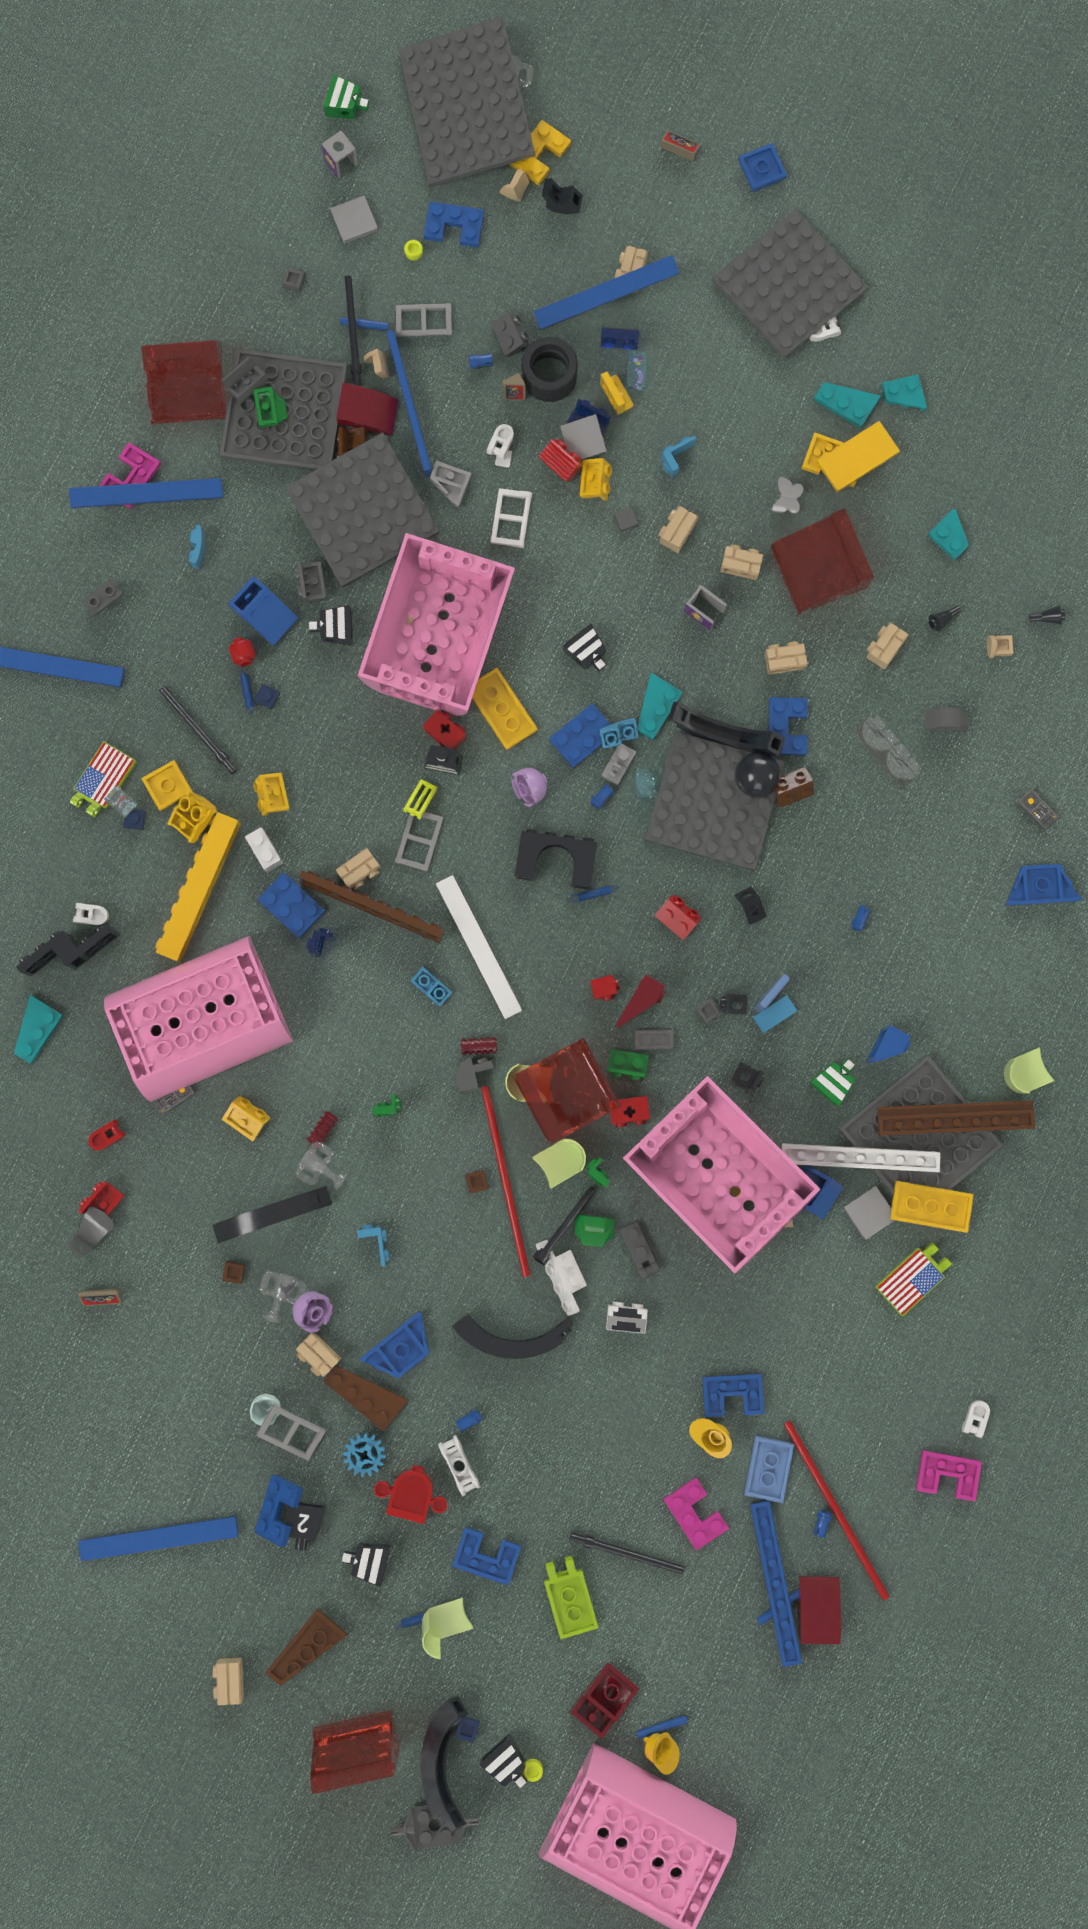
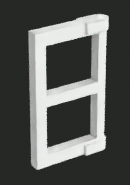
[491,488,532,548]

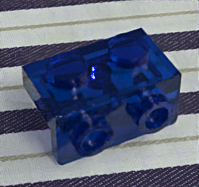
[600,328,639,350]
[567,399,611,436]
[306,928,337,958]

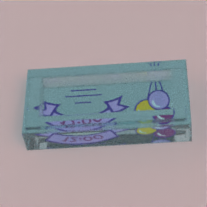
[627,351,647,390]

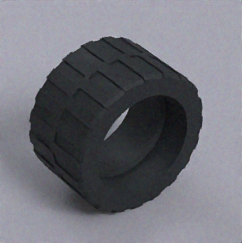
[521,337,578,402]

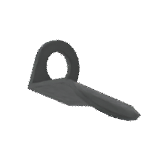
[69,1207,114,1255]

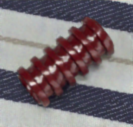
[461,1036,497,1056]
[306,1111,339,1148]

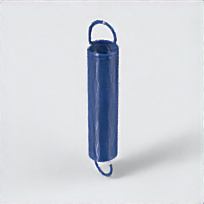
[240,667,254,714]
[571,885,619,903]
[395,1612,426,1629]

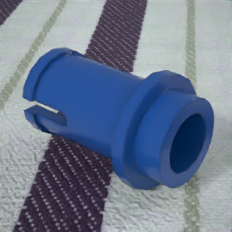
[469,353,493,369]
[590,785,614,809]
[851,906,871,931]
[456,1410,483,1432]
[813,1510,832,1538]

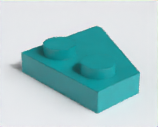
[881,374,927,411]
[928,508,969,561]

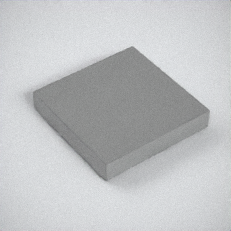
[330,196,378,244]
[560,414,607,460]
[843,1186,895,1240]

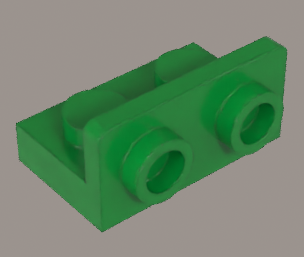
[607,1049,649,1081]
[372,1093,402,1118]
[585,1157,610,1188]

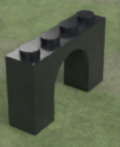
[515,829,597,890]

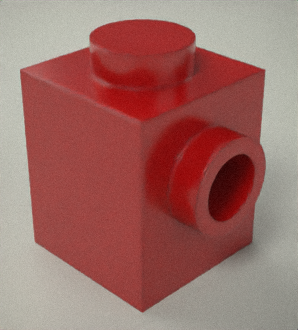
[590,975,620,1002]

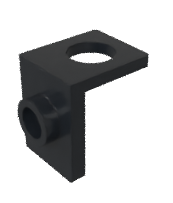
[735,887,766,925]
[720,992,747,1014]
[732,1062,764,1090]

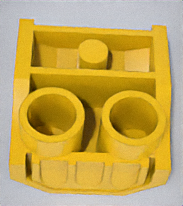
[167,792,217,844]

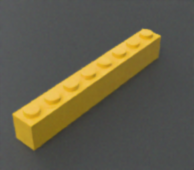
[155,812,241,963]

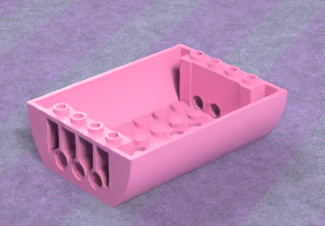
[358,533,515,716]
[104,936,293,1102]
[623,1076,820,1273]
[538,1743,737,1929]

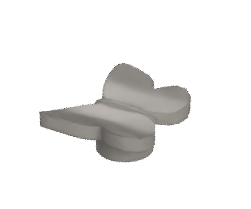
[772,477,803,514]

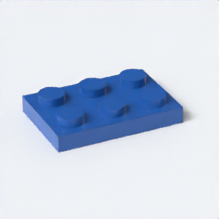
[549,703,611,768]
[257,872,326,939]

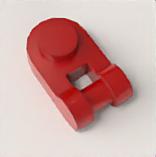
[88,1119,126,1151]

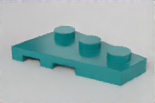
[813,382,881,429]
[637,673,683,741]
[14,995,64,1064]

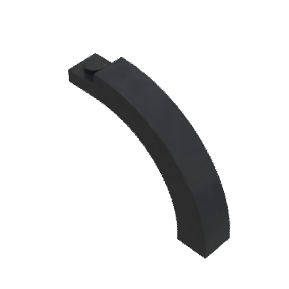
[668,702,785,756]
[212,1186,332,1243]
[452,1313,573,1359]
[420,1696,468,1833]

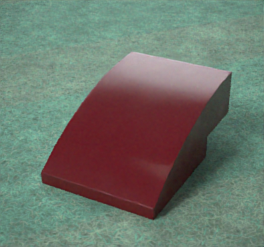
[336,383,398,436]
[798,1576,841,1645]
[569,1662,639,1739]

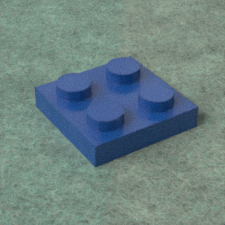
[738,143,787,192]

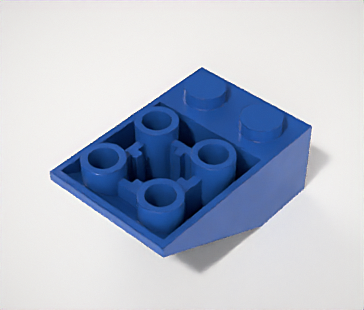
[228,576,299,646]

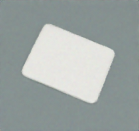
[495,451,512,467]

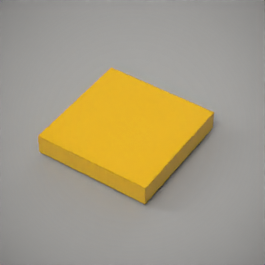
[141,760,193,812]

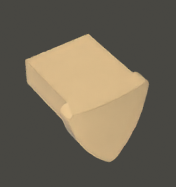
[500,169,529,202]
[363,349,389,379]
[987,635,1013,658]

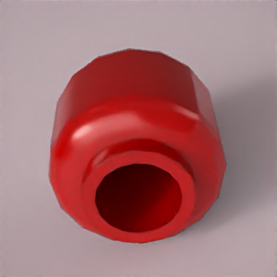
[228,637,256,667]

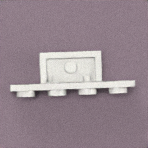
[536,1240,587,1316]

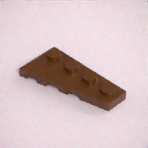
[323,1365,409,1431]
[265,1608,348,1686]

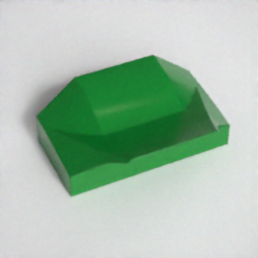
[254,387,287,428]
[574,1214,615,1247]

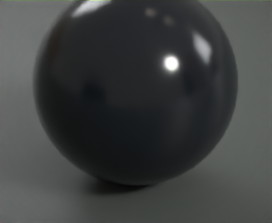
[735,752,780,798]

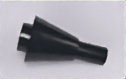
[928,606,961,632]
[1029,606,1065,624]

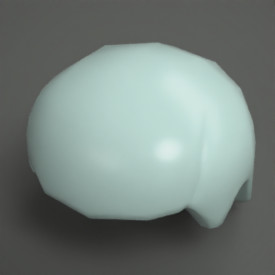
[250,1393,281,1426]

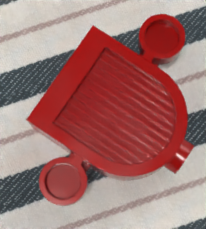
[374,1465,448,1524]

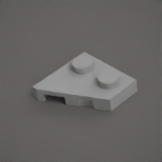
[430,461,472,508]

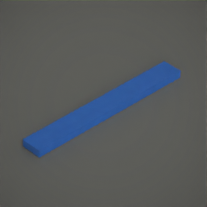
[533,255,679,330]
[387,330,432,477]
[69,478,223,509]
[0,647,125,688]
[750,1500,802,1667]
[78,1516,239,1561]

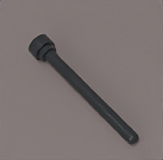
[533,1187,595,1266]

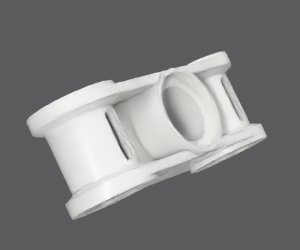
[438,1435,481,1496]

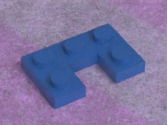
[424,201,484,248]
[768,697,808,756]
[702,1373,764,1418]
[254,1474,304,1547]
[452,1527,521,1586]

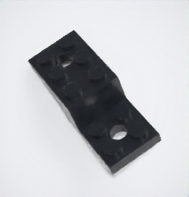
[16,924,120,976]

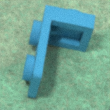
[661,435,696,478]
[357,1224,390,1267]

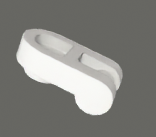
[810,317,841,342]
[486,424,514,460]
[73,903,109,926]
[962,1400,990,1438]

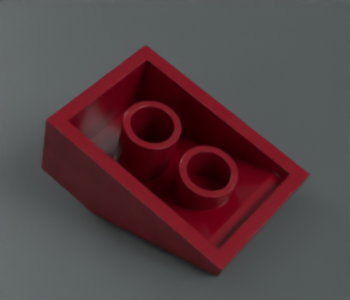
[615,974,666,1029]

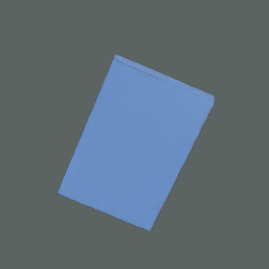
[753,974,790,1012]
[744,1435,794,1503]

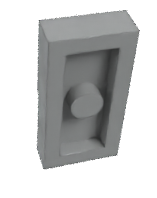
[601,743,636,786]

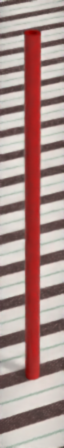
[481,1086,530,1278]
[783,1420,890,1600]

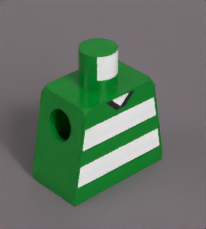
[324,74,370,119]
[808,1059,855,1107]

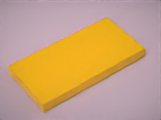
[816,421,900,493]
[472,668,538,751]
[890,1181,974,1233]

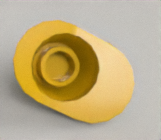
[689,1418,732,1458]
[643,1732,680,1775]

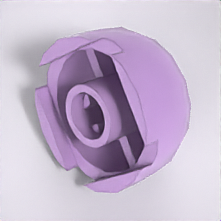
[511,768,547,807]
[292,1291,332,1333]

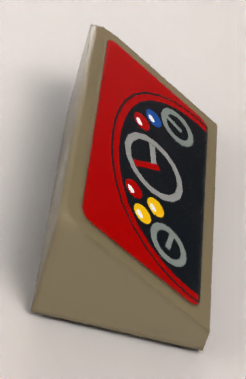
[660,130,701,161]
[502,373,526,400]
[78,1289,122,1306]

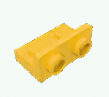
[600,371,633,415]
[580,458,612,500]
[254,772,289,816]
[222,1096,270,1141]

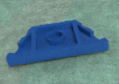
[1006,864,1081,906]
[360,1311,429,1378]

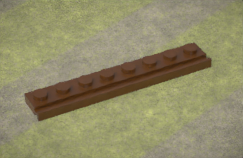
[299,870,444,944]
[877,1100,1035,1136]

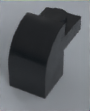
[542,178,583,214]

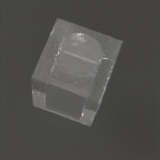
[104,786,138,818]

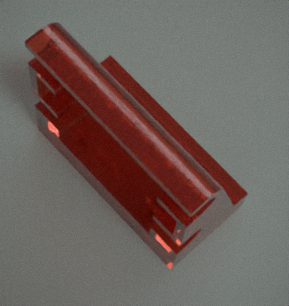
[141,340,226,424]
[770,508,874,615]
[512,1038,621,1144]
[310,1710,400,1794]

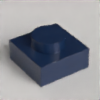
[254,683,280,710]
[123,809,146,830]
[455,1717,480,1743]

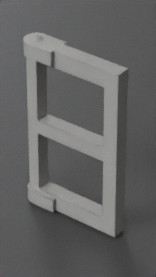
[396,303,453,337]
[394,808,444,872]
[256,1404,326,1461]

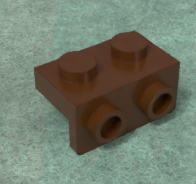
[337,426,367,458]
[775,767,814,808]

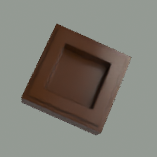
[465,1170,489,1193]
[222,1261,246,1284]

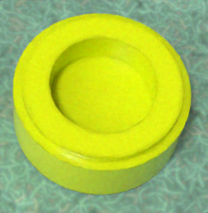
[404,240,423,260]
[523,1759,543,1782]

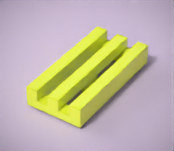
[403,779,438,820]

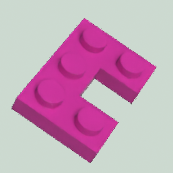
[100,443,161,510]
[916,1450,982,1502]
[663,1477,729,1551]

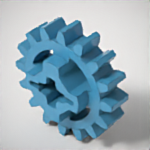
[343,1432,386,1477]

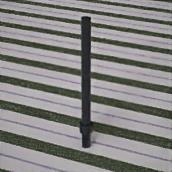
[344,276,362,386]
[159,686,238,774]
[569,1532,685,1574]

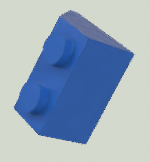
[866,1025,911,1064]
[801,1165,843,1220]

